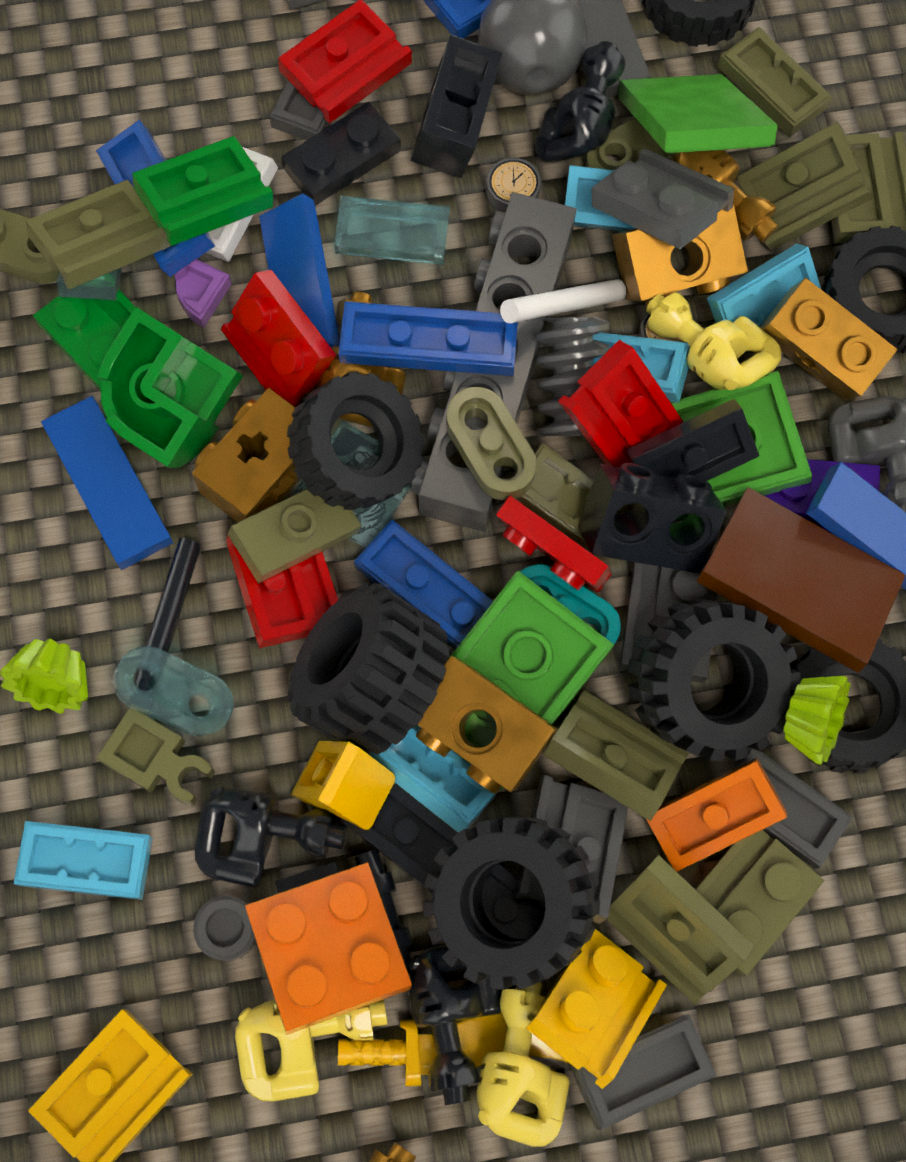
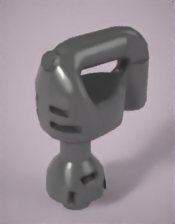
[828,396,906,512]

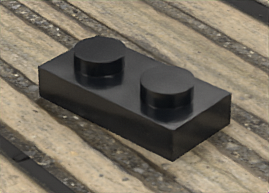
[281,101,401,206]
[626,399,760,481]

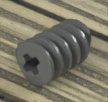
[536,317,610,436]

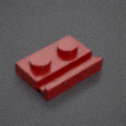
[278,0,412,124]
[220,270,336,408]
[558,340,683,468]
[496,496,612,593]
[226,536,338,649]

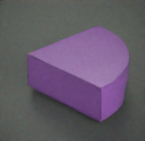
[174,259,232,328]

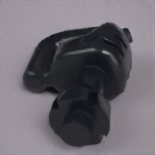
[535,41,626,163]
[194,787,347,887]
[408,945,502,1105]

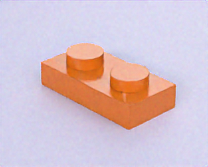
[646,758,788,872]

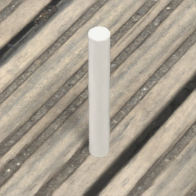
[500,279,626,323]

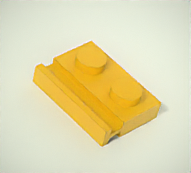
[526,929,667,1089]
[28,1009,193,1162]

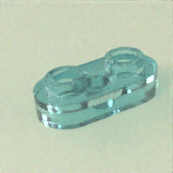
[113,646,233,737]

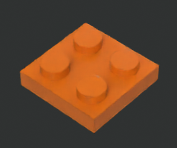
[245,862,412,1035]

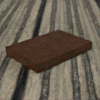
[696,487,906,673]

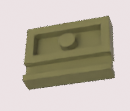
[737,121,874,250]
[831,132,906,243]
[26,180,170,290]
[543,690,689,821]
[695,830,825,977]
[606,855,755,1005]

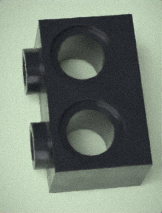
[410,34,502,178]
[578,463,727,574]

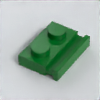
[132,136,273,246]
[33,275,135,392]

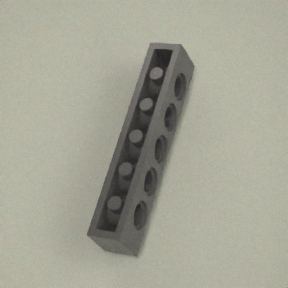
[411,192,577,533]

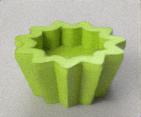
[0,639,88,714]
[783,676,851,765]

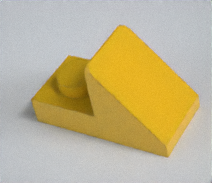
[291,741,395,830]

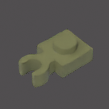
[96,706,215,806]

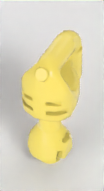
[646,292,782,390]
[476,982,570,1147]
[235,999,388,1102]

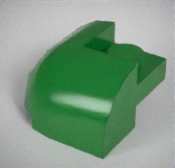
[96,307,243,468]

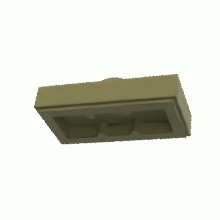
[717,27,833,137]
[516,443,632,560]
[228,489,362,584]

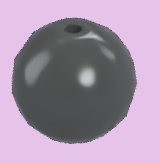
[477,0,588,96]

